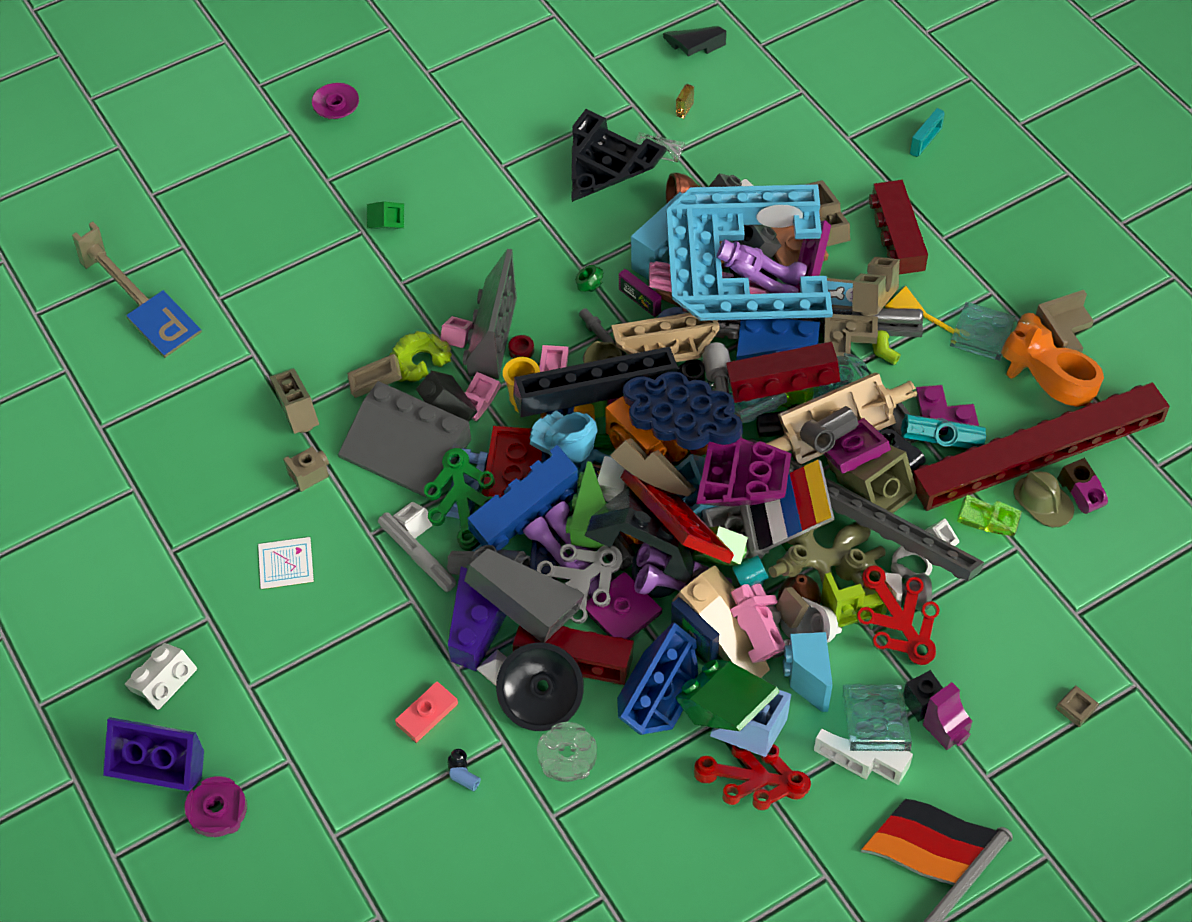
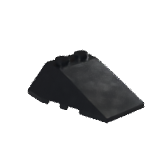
[584,487,695,585]

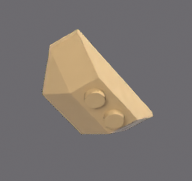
[611,313,719,362]

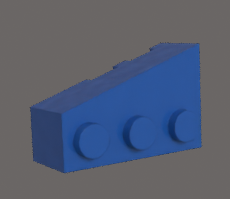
[736,319,820,361]

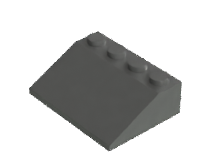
[463,249,517,379]
[338,381,471,498]

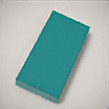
[910,108,945,157]

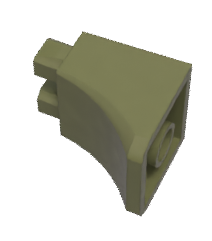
[827,445,916,513]

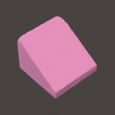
[440,316,475,348]

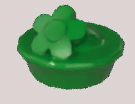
[575,265,604,292]

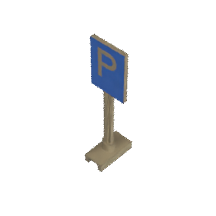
[72,222,202,358]

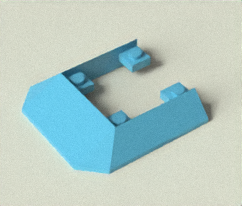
[666,184,833,321]

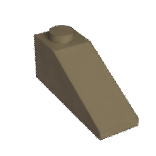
[270,368,319,434]

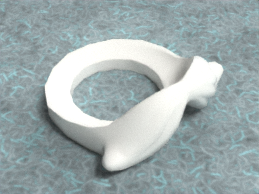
[891,545,932,579]

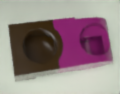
[1057,457,1108,514]

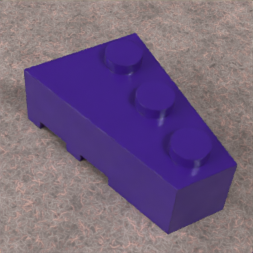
[448,566,507,672]

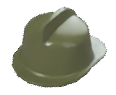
[1014,471,1074,528]

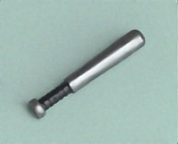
[819,308,923,325]

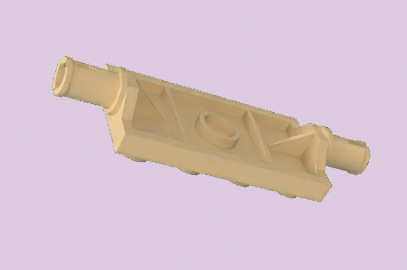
[766,372,917,464]

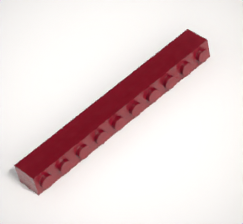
[913,382,1170,511]

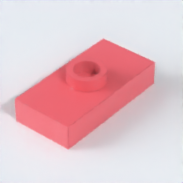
[395,682,458,743]

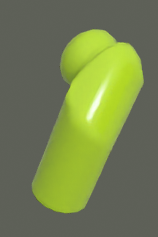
[872,330,901,365]

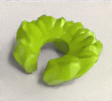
[390,331,452,382]

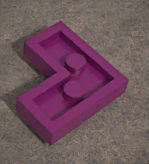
[915,385,979,435]

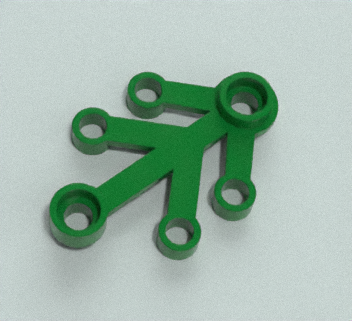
[424,448,495,551]

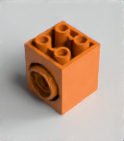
[606,396,688,463]

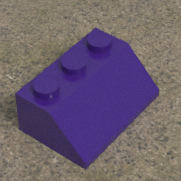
[103,717,204,791]

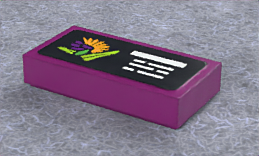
[619,269,661,317]

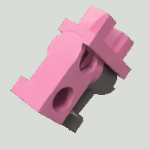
[730,584,790,663]

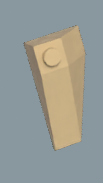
[672,566,770,678]

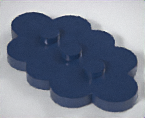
[623,372,743,450]

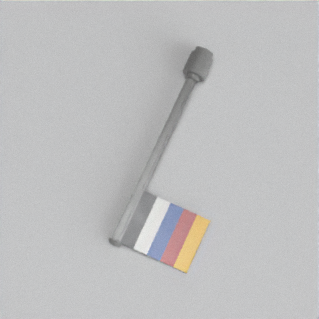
[702,343,834,559]

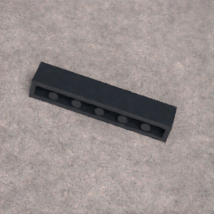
[513,346,678,418]

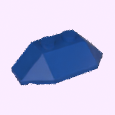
[617,622,698,735]

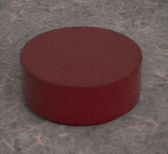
[508,335,534,359]

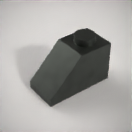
[416,370,478,421]

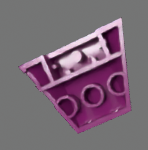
[696,436,791,506]

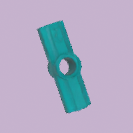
[901,414,986,448]

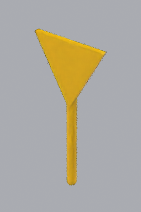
[885,286,969,342]

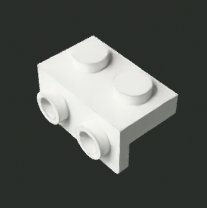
[125,643,197,710]

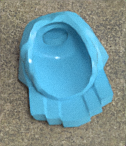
[529,411,598,462]

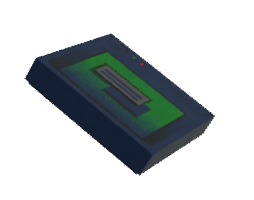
[671,597,720,663]

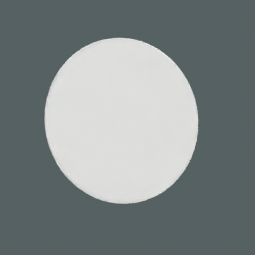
[757,205,803,228]

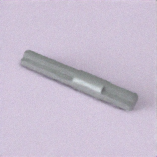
[378,512,456,592]

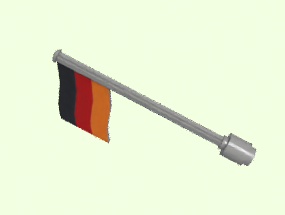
[861,799,1013,922]

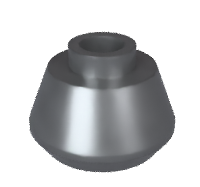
[902,573,932,611]

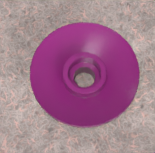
[312,83,359,119]

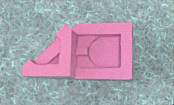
[465,372,502,421]

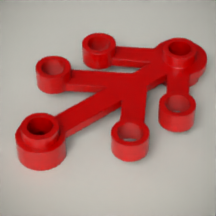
[856,565,940,665]
[694,744,811,810]

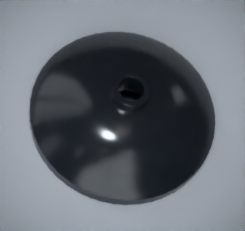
[496,642,584,731]

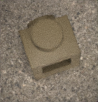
[284,446,329,492]

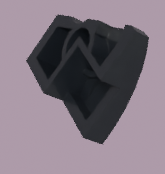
[663,26,727,56]

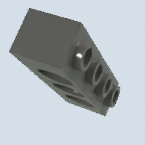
[709,173,782,259]

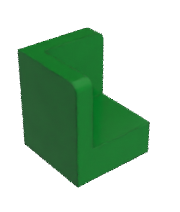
[367,201,404,229]

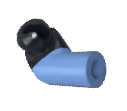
[447,749,481,791]

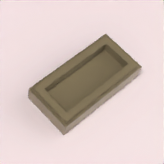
[347,354,402,398]

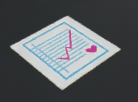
[258,537,314,589]

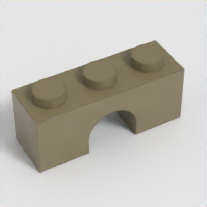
[852,257,900,316]

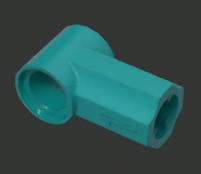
[732,555,769,587]

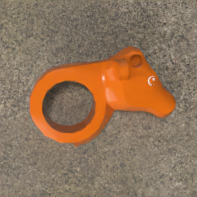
[1001,313,1104,407]

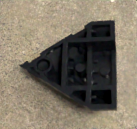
[571,109,667,202]

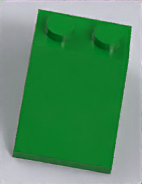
[675,659,780,732]

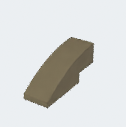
[805,180,850,246]
[610,438,697,496]

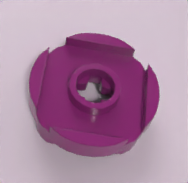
[185,776,247,837]

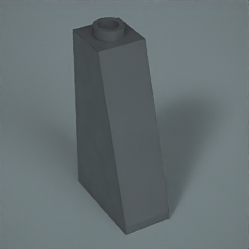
[464,548,584,643]

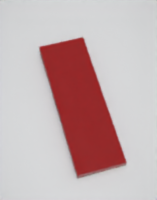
[620,469,734,564]

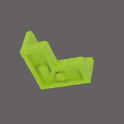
[821,572,887,627]

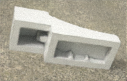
[814,729,913,785]

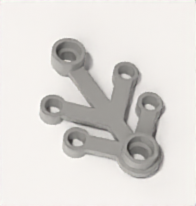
[537,544,623,624]

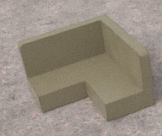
[1036,290,1094,353]
[823,314,878,363]

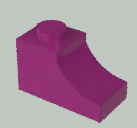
[923,682,973,750]

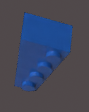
[468,445,578,550]

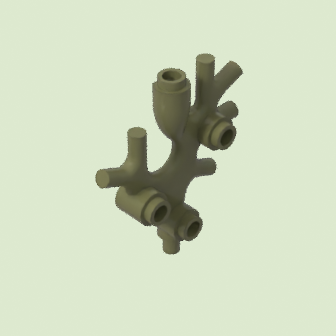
[769,520,887,589]

